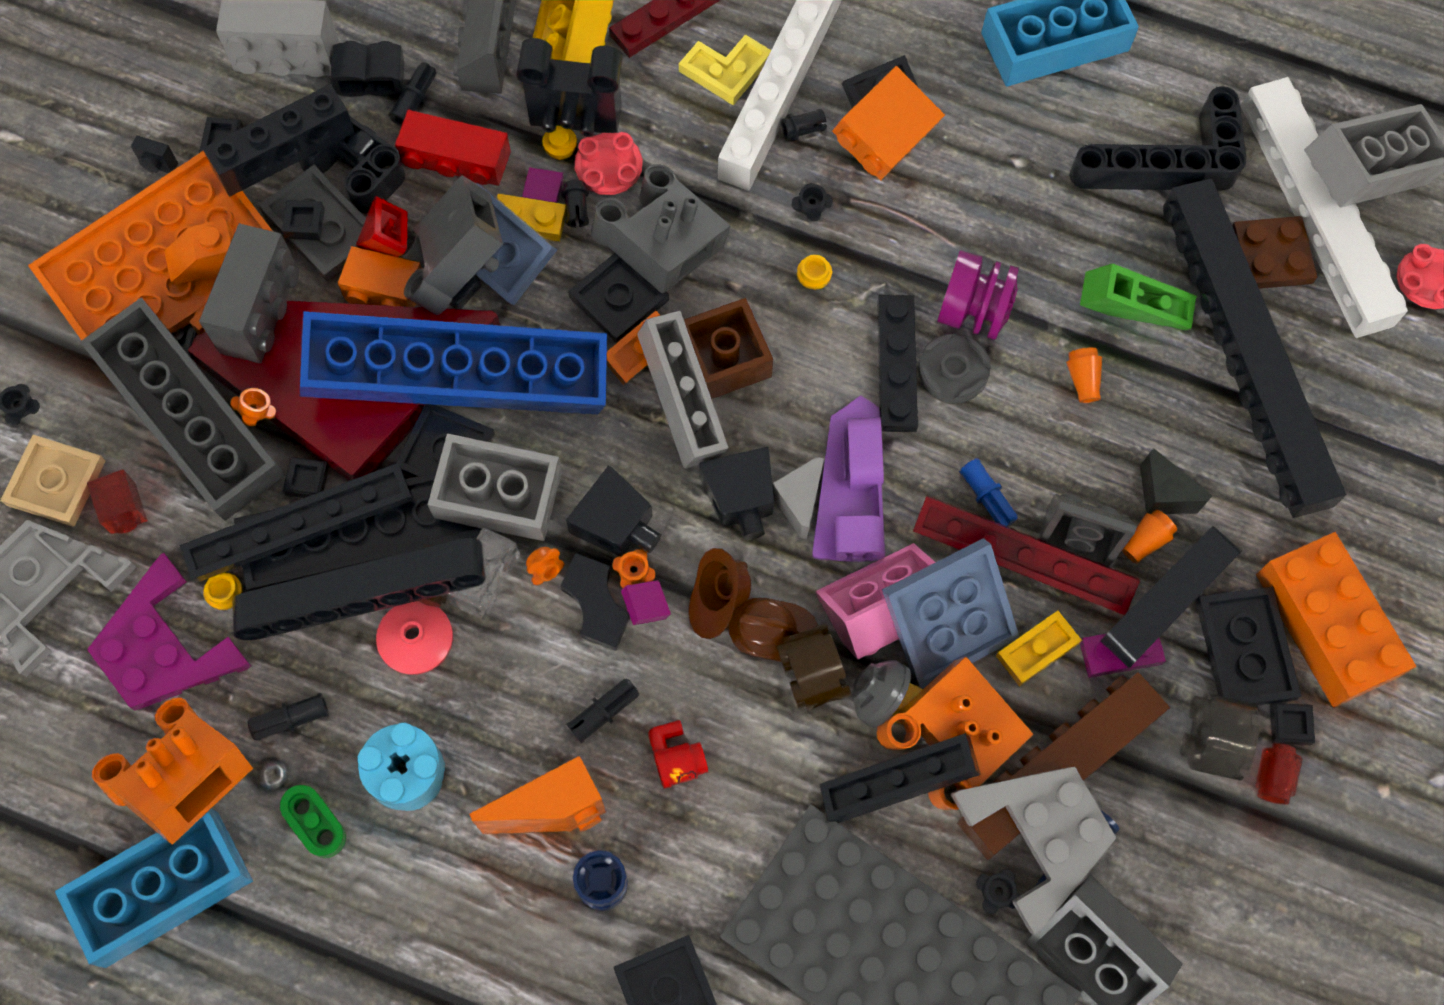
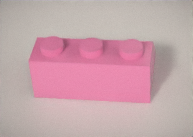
[815,543,936,659]

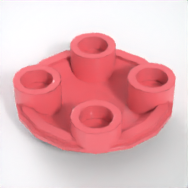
[574,132,643,195]
[1396,244,1444,310]

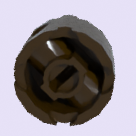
[776,623,852,711]

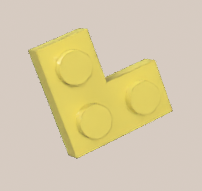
[679,35,771,105]

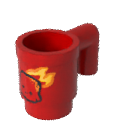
[648,720,708,789]

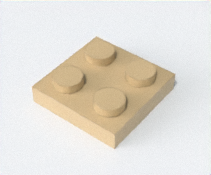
[0,435,105,527]

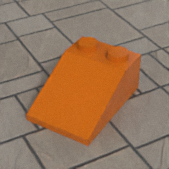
[469,756,606,834]

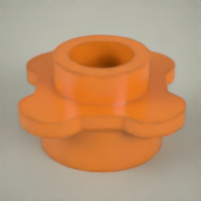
[230,388,276,426]
[526,547,565,585]
[612,549,656,589]

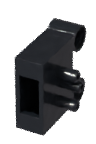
[516,38,623,137]

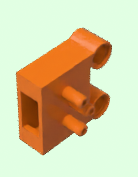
[876,657,1033,810]
[92,698,253,845]

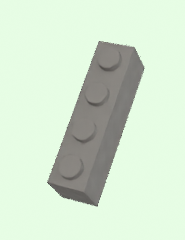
[637,311,729,469]

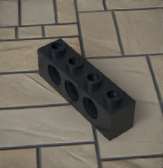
[202,84,355,197]

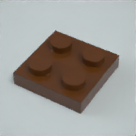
[1232,216,1318,289]

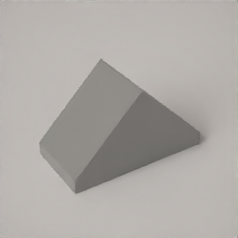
[772,457,824,539]

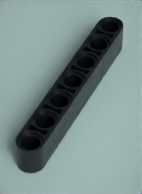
[232,538,486,640]

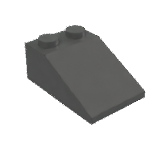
[1038,494,1137,567]

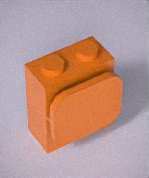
[832,66,945,181]

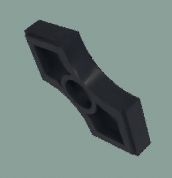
[560,553,630,651]

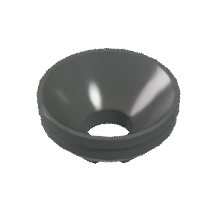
[852,660,911,728]

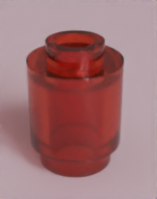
[1255,743,1303,805]

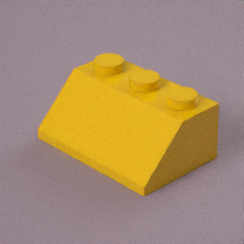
[522,0,614,84]

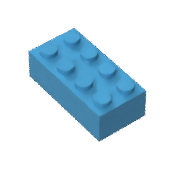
[981,0,1139,87]
[55,808,253,968]

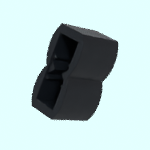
[330,41,404,97]

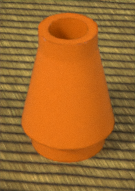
[1066,348,1103,403]
[1122,509,1177,564]

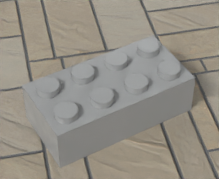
[1304,104,1444,208]

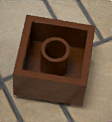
[684,298,773,399]

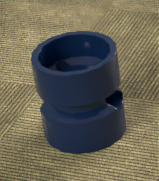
[573,850,628,911]

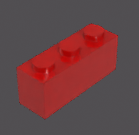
[395,110,511,186]

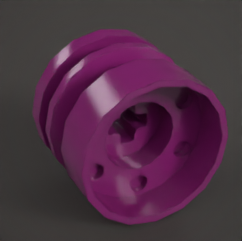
[937,250,1019,340]

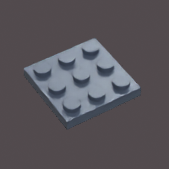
[882,538,1019,689]

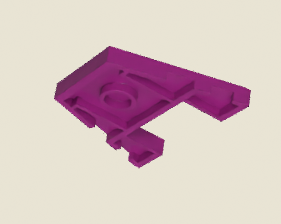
[87,553,251,711]

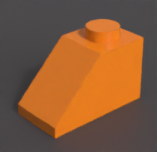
[164,218,235,286]

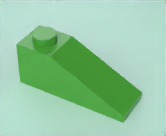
[1080,263,1197,330]

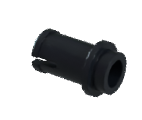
[781,109,827,141]
[561,180,589,228]

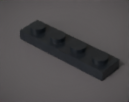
[877,295,918,432]
[820,733,981,823]

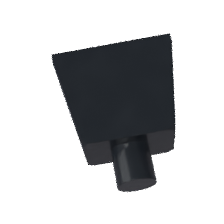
[699,446,774,540]
[566,465,662,556]

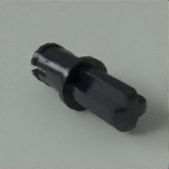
[388,62,437,127]
[566,679,639,744]
[248,693,329,741]

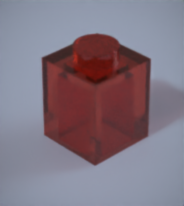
[87,469,147,534]

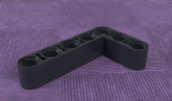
[1069,86,1246,191]

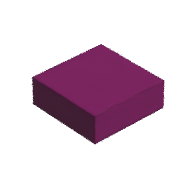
[522,167,564,203]
[621,580,671,625]

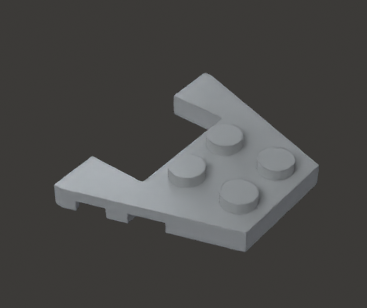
[0,520,137,677]
[950,767,1116,935]

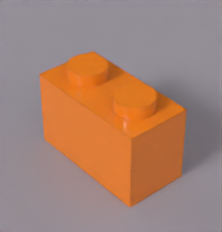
[338,246,422,307]

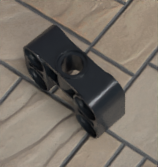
[299,115,406,213]

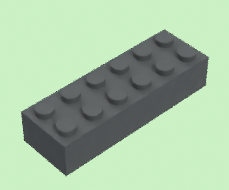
[80,297,285,521]

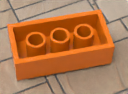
[1256,532,1417,708]

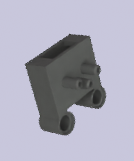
[591,164,730,294]
[399,175,503,315]

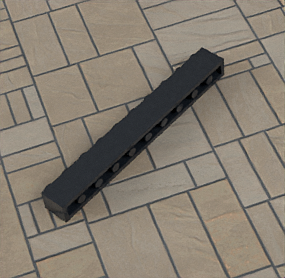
[1163,178,1347,518]

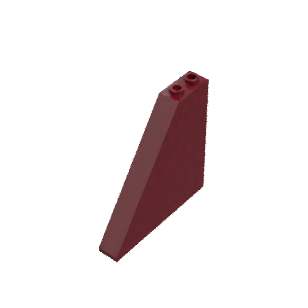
[188,300,500,481]

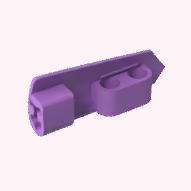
[812,395,885,562]

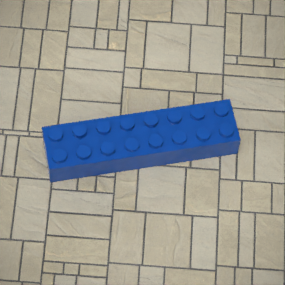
[300,311,607,415]

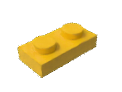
[497,194,566,242]
[996,610,1082,687]

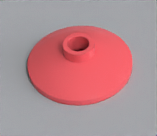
[376,601,453,675]

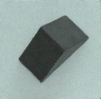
[1140,448,1212,514]

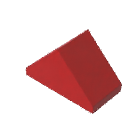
[355,196,408,257]

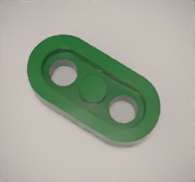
[280,785,346,858]

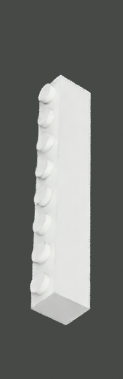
[718,0,842,191]
[1241,77,1408,338]

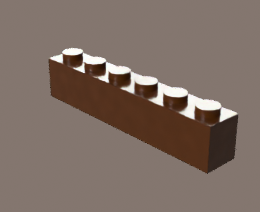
[957,672,1170,860]

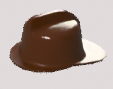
[688,548,751,639]
[729,598,818,662]

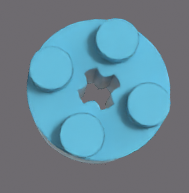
[358,723,445,811]

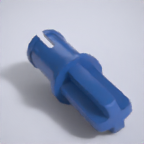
[959,458,1018,527]

